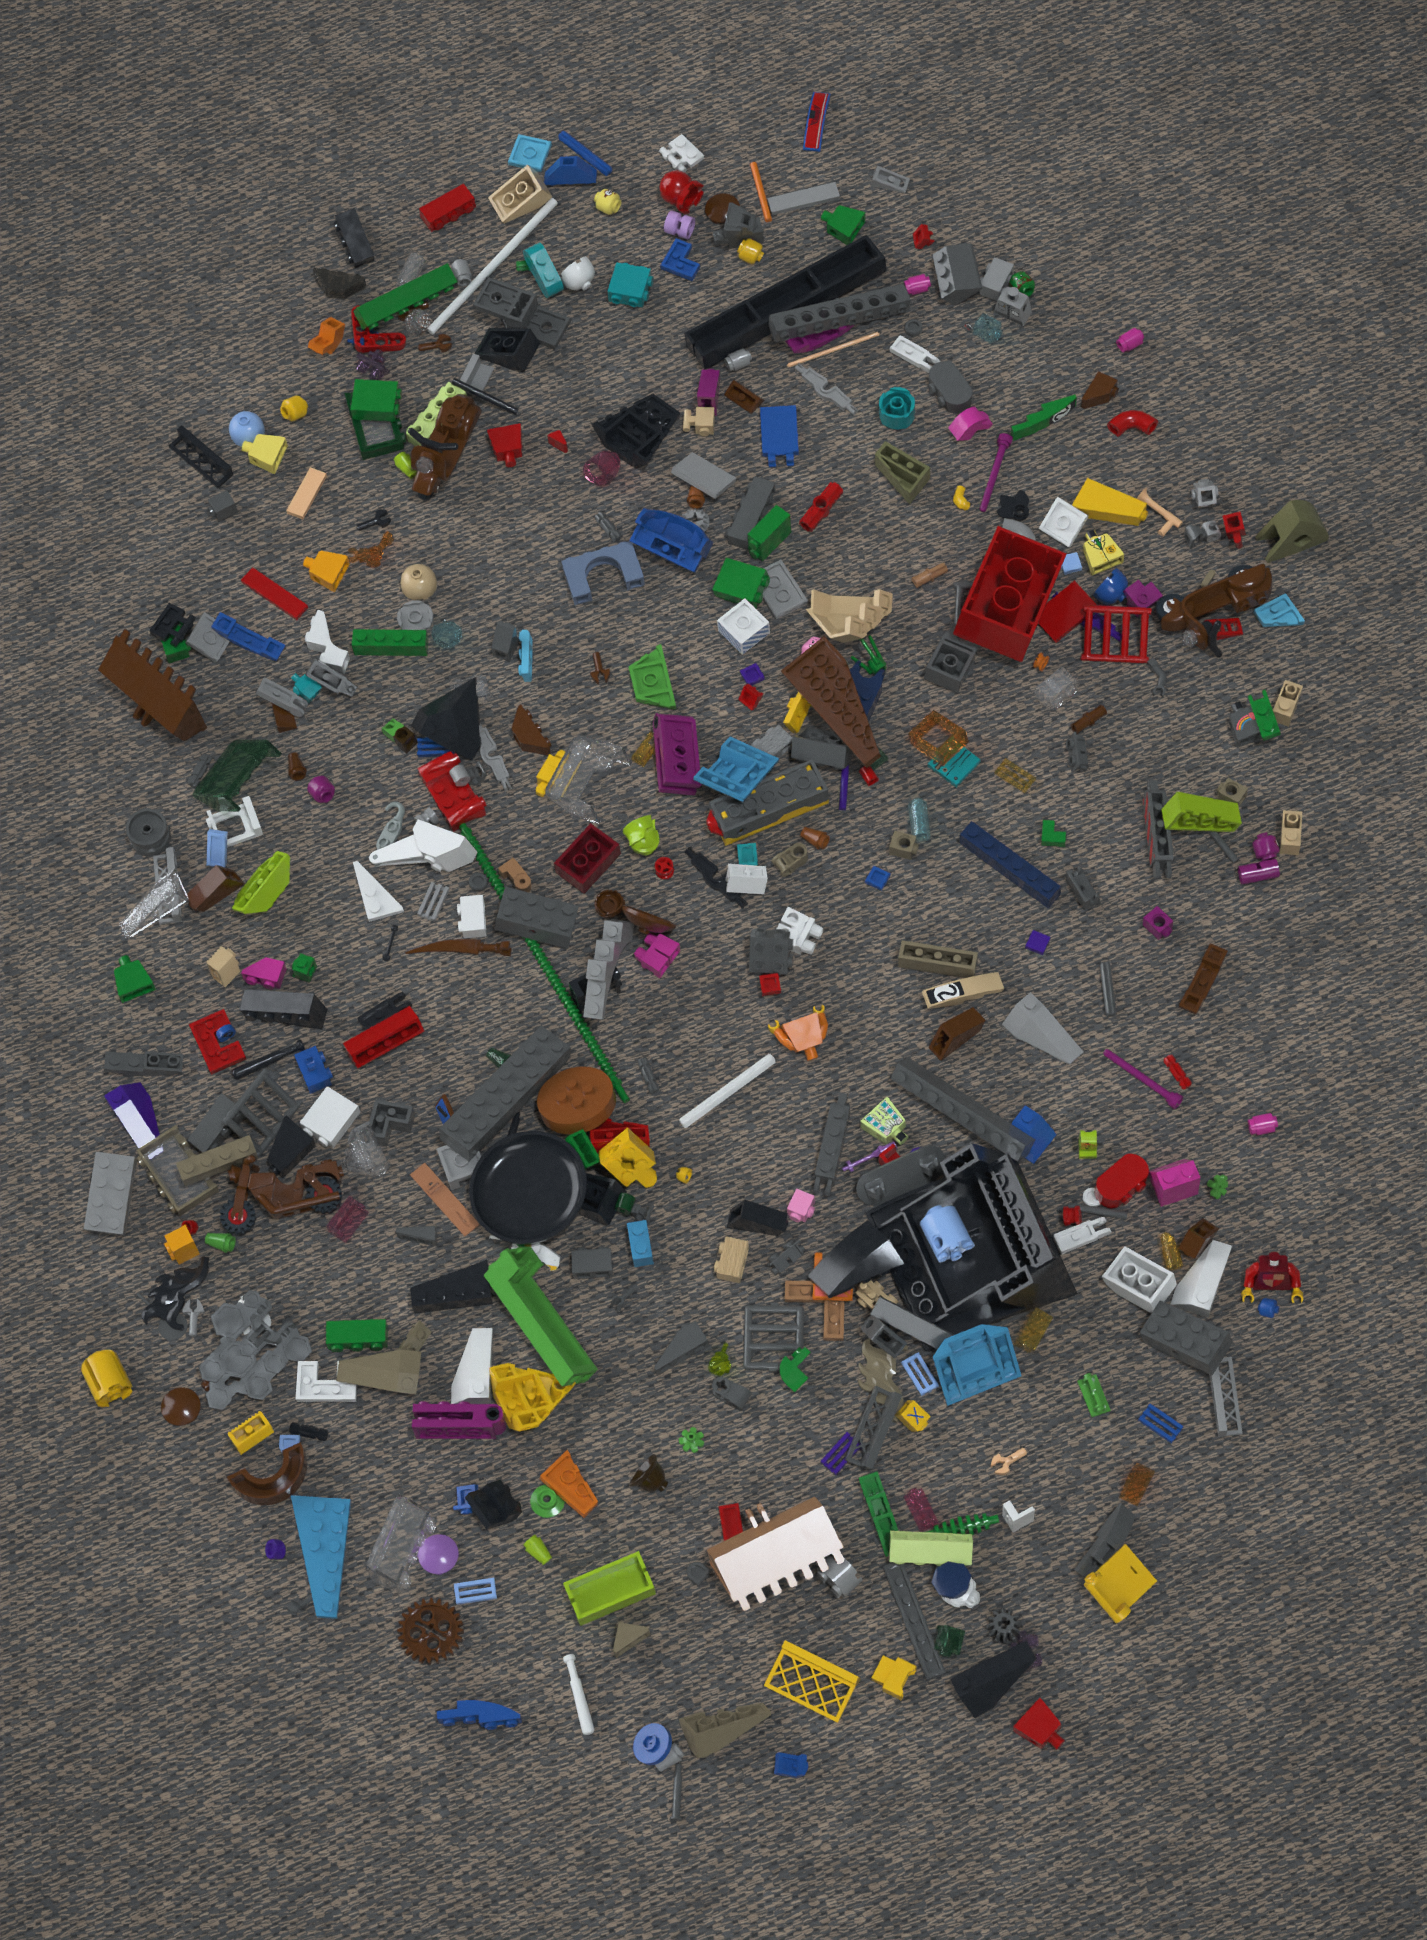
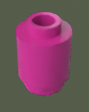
[904,274,931,295]
[1116,328,1144,353]
[1248,1113,1278,1136]

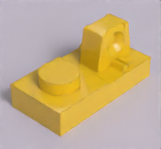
[783,692,811,733]

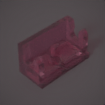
[326,1196,369,1243]

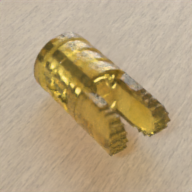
[631,731,655,767]
[1160,1232,1184,1271]

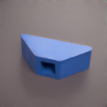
[544,156,597,186]

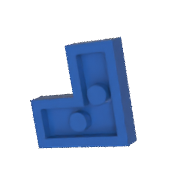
[660,238,700,281]

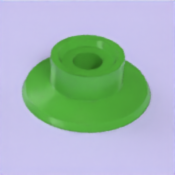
[530,1485,565,1518]

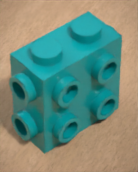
[607,262,654,308]

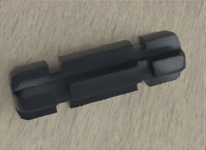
[289,1422,329,1441]

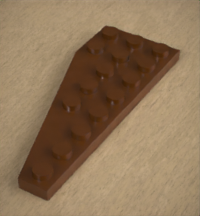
[781,636,881,768]

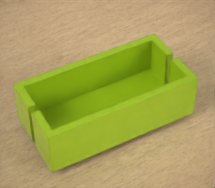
[563,1551,656,1626]

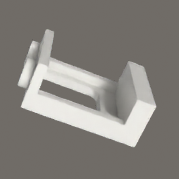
[206,796,263,847]

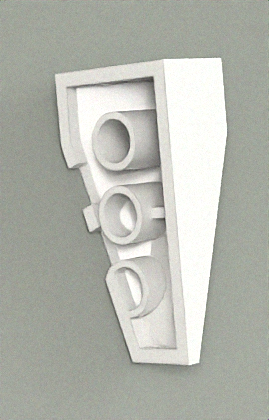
[1170,1240,1232,1318]
[451,1328,492,1404]

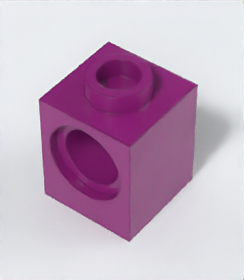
[1143,906,1173,940]

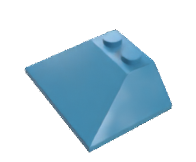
[693,737,779,802]
[933,1324,1021,1406]

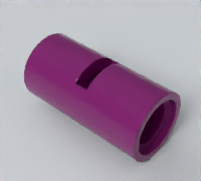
[1238,858,1280,885]

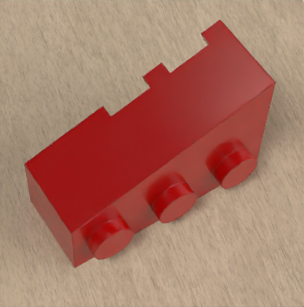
[588,1118,650,1155]

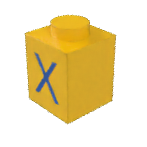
[895,1400,931,1432]

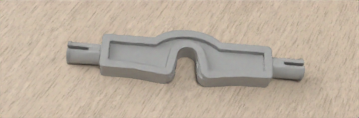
[795,363,859,416]
[479,723,512,791]

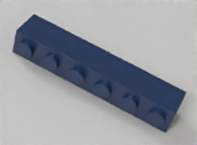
[960,821,1061,909]

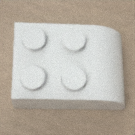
[1102,1246,1177,1314]

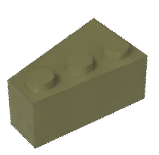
[875,441,930,505]

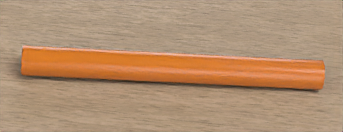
[750,162,772,222]

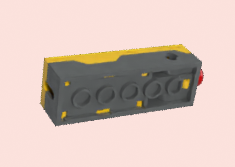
[706,759,829,846]

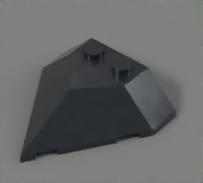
[411,677,482,760]

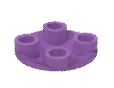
[418,1534,459,1575]

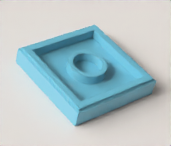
[508,134,552,172]

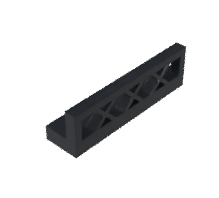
[168,425,233,488]

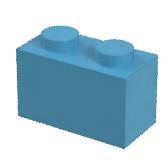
[627,1220,654,1267]

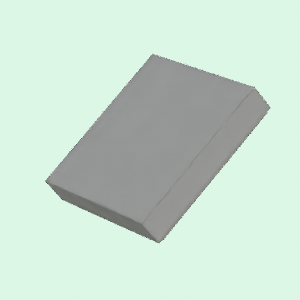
[185,612,230,663]

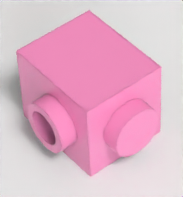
[787,1189,815,1222]

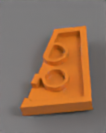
[540,1450,598,1518]

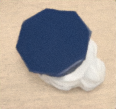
[931,1561,980,1608]

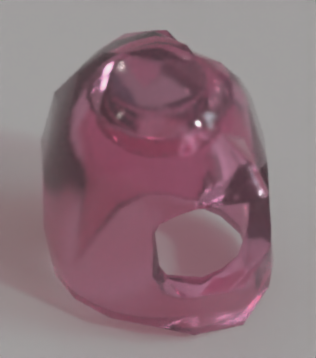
[583,450,621,486]

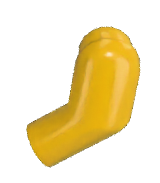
[953,486,970,511]

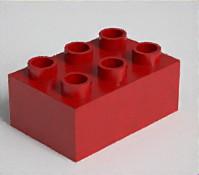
[953,526,1067,662]

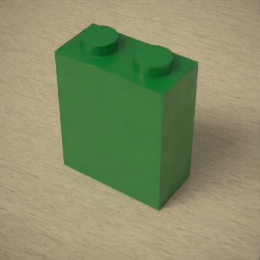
[350,379,402,422]
[747,505,791,562]
[712,558,770,609]

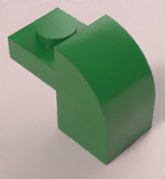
[780,1347,811,1392]

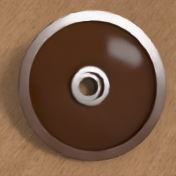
[622,905,677,935]

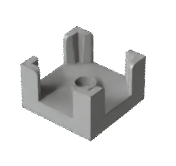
[437,1145,481,1190]

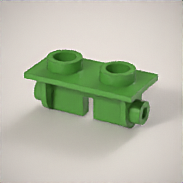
[1077,1373,1111,1417]

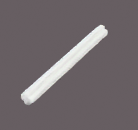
[679,1054,775,1128]

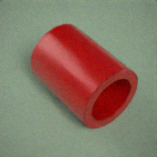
[859,766,879,786]

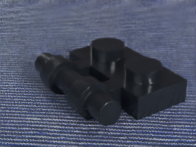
[149,603,196,647]

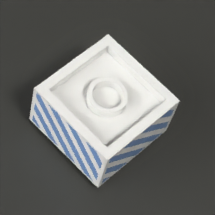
[717,599,770,655]

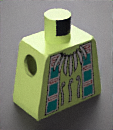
[860,1097,908,1145]

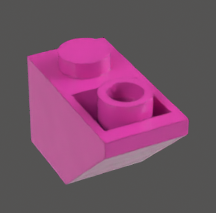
[241,957,287,990]

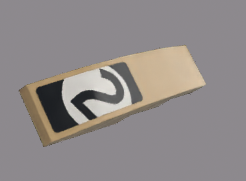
[922,972,1004,1009]

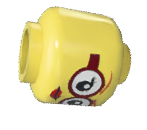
[594,189,621,215]

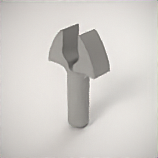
[182,1299,205,1337]

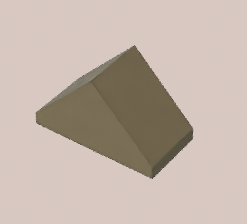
[613,1622,650,1658]

